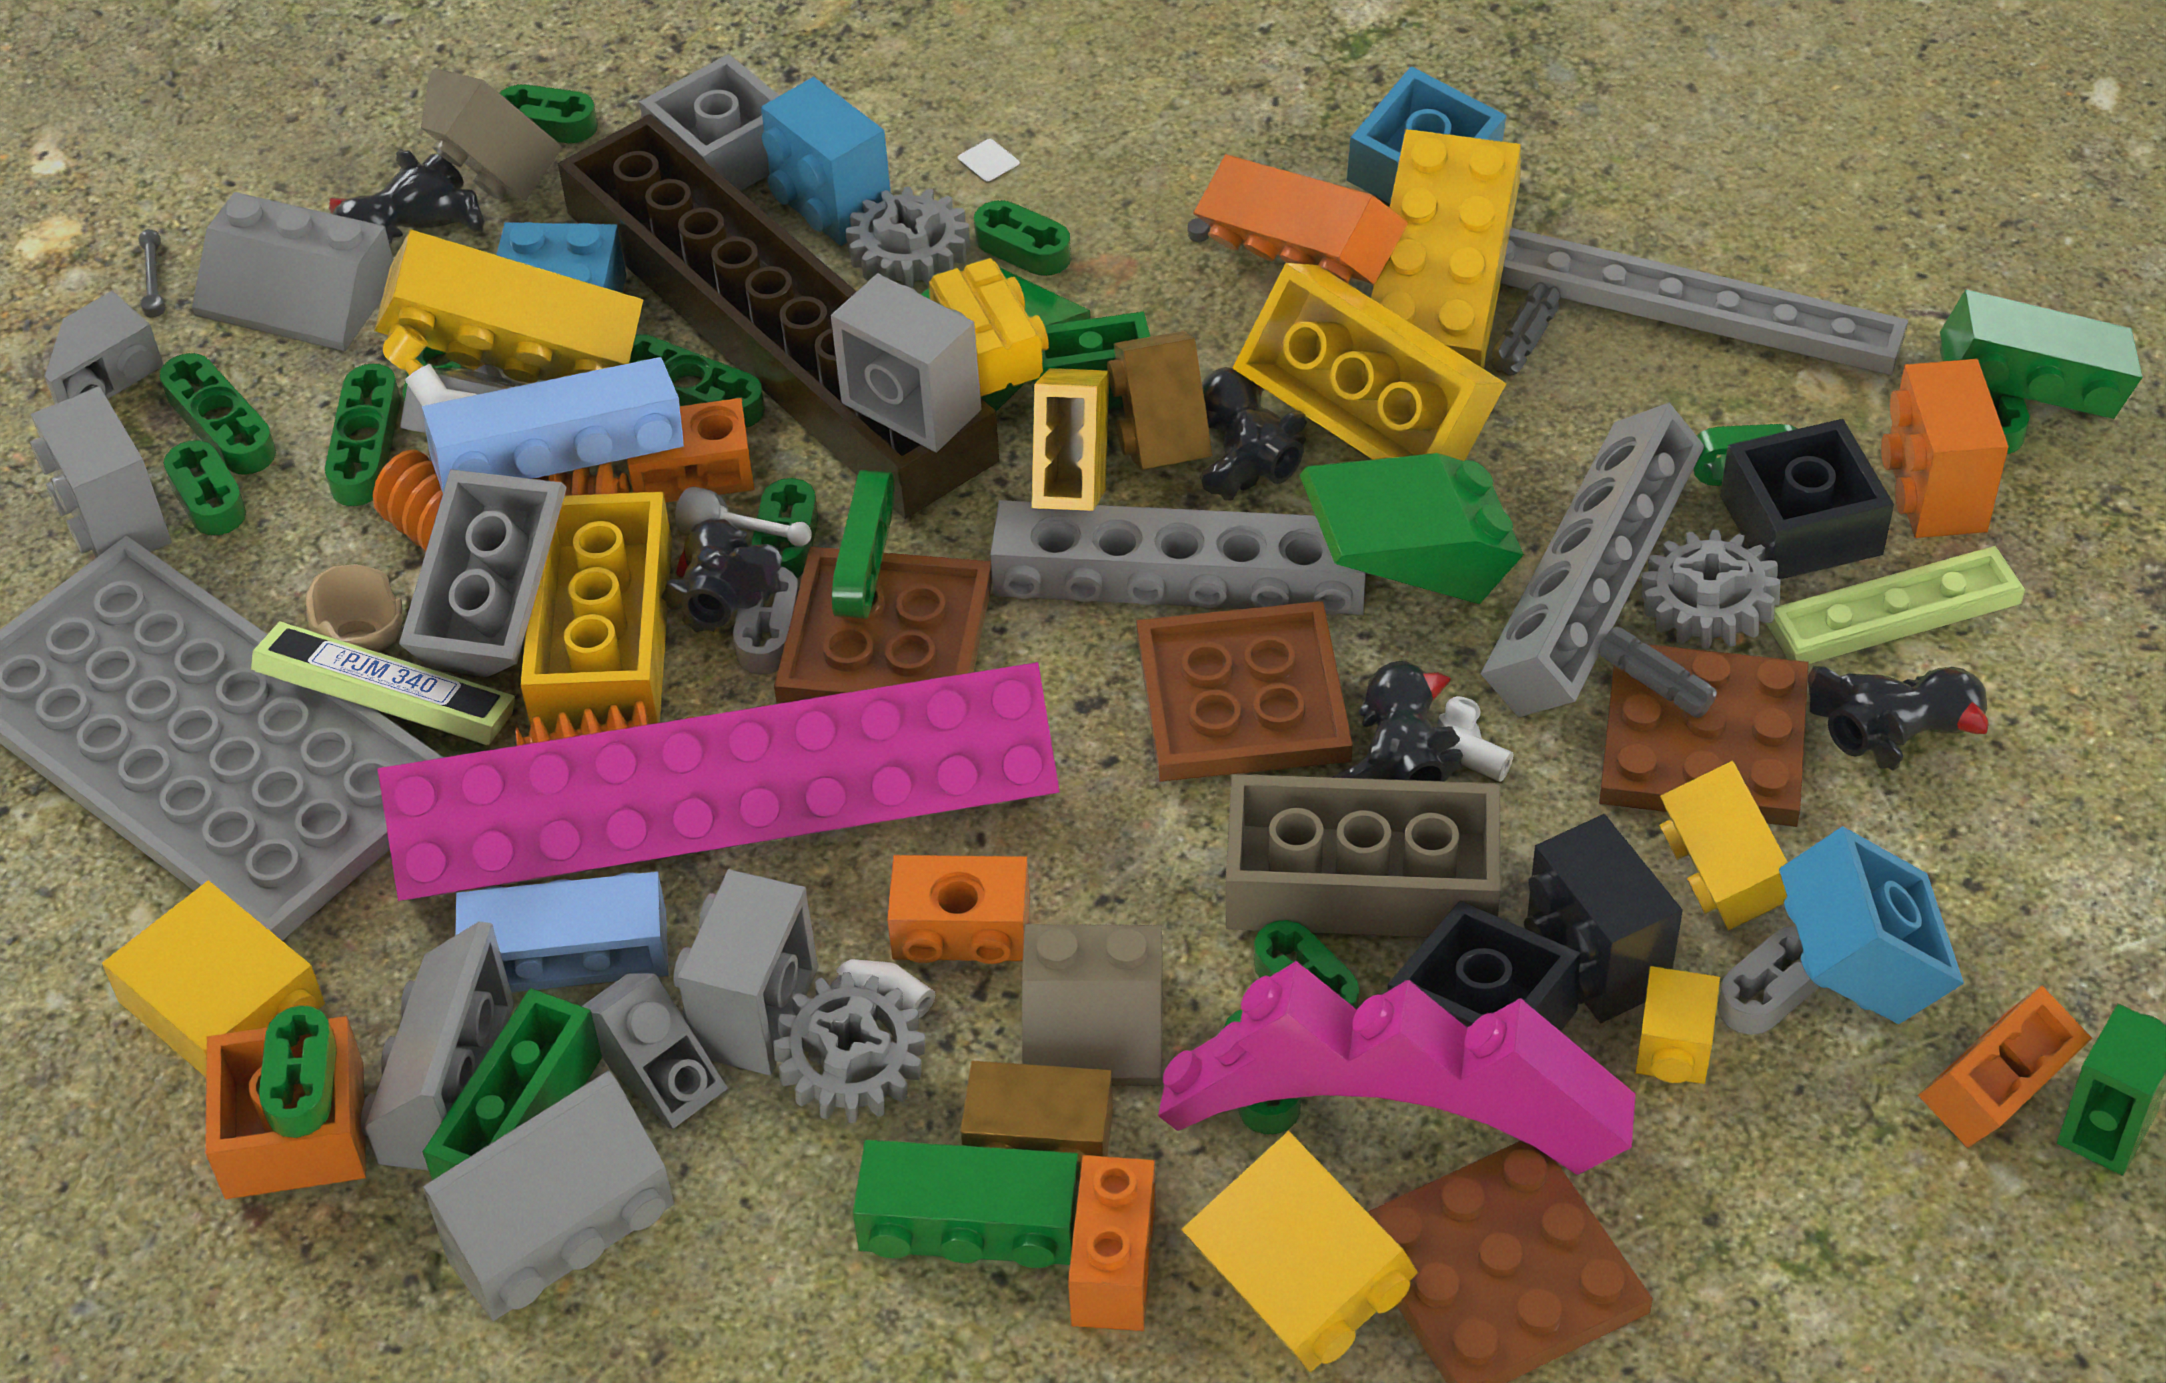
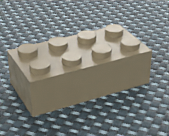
[1226,774,1501,937]

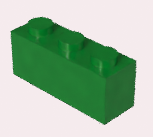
[1940,289,2143,419]
[422,988,602,1180]
[853,1140,1080,1268]

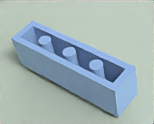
[422,357,684,493]

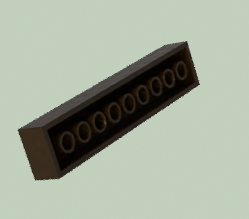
[558,114,1000,519]

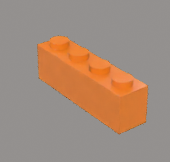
[1193,154,1408,285]

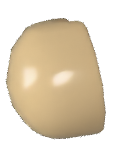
[306,564,403,653]

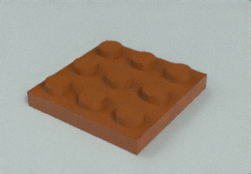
[774,546,993,703]
[1136,601,1353,782]
[1599,643,1809,827]
[1368,1140,1653,1383]

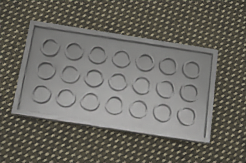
[0,535,443,941]

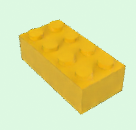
[1371,129,1521,369]
[374,229,643,383]
[1232,263,1507,461]
[520,492,672,733]

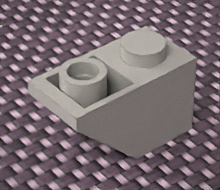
[44,291,163,404]
[582,973,728,1129]

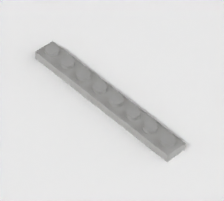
[1500,228,1908,375]

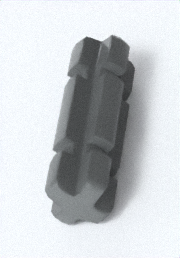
[1491,283,1560,375]
[1599,627,1717,718]

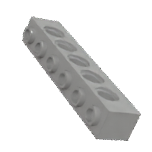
[1480,402,1705,718]
[990,500,1366,615]

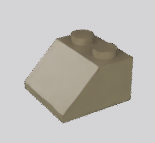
[421,68,563,201]
[1022,924,1163,1086]

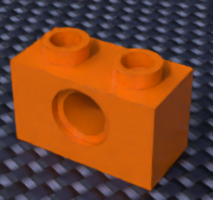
[887,855,1030,964]

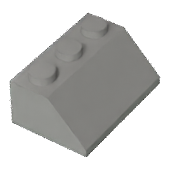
[192,192,393,351]
[399,469,567,677]
[361,922,514,1171]
[423,1070,674,1321]

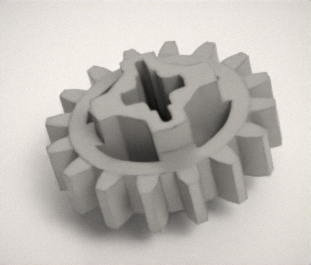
[846,187,970,288]
[1642,530,1780,649]
[774,972,925,1123]

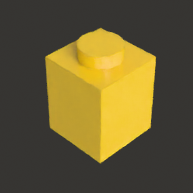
[1635,966,1720,1084]

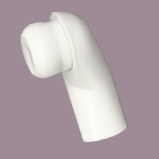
[1437,696,1514,782]
[830,959,935,1018]

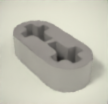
[733,567,799,675]
[1718,926,1819,1035]

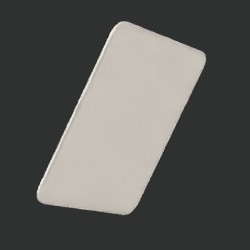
[958,139,1020,182]

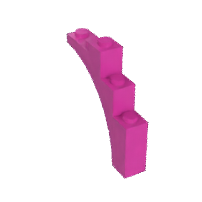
[1158,961,1636,1175]

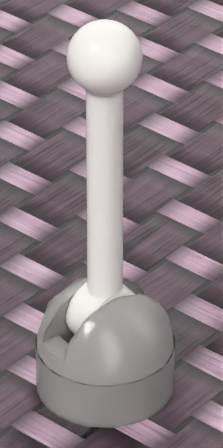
[675,487,812,546]

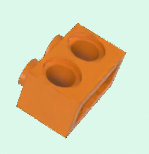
[627,398,755,503]
[1918,985,2093,1149]
[1068,1155,1156,1331]

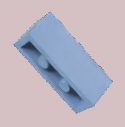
[456,872,669,992]

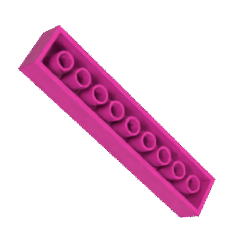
[377,662,1060,901]

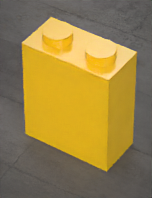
[1031,368,1109,511]
[102,880,325,1077]
[1181,1131,1418,1373]

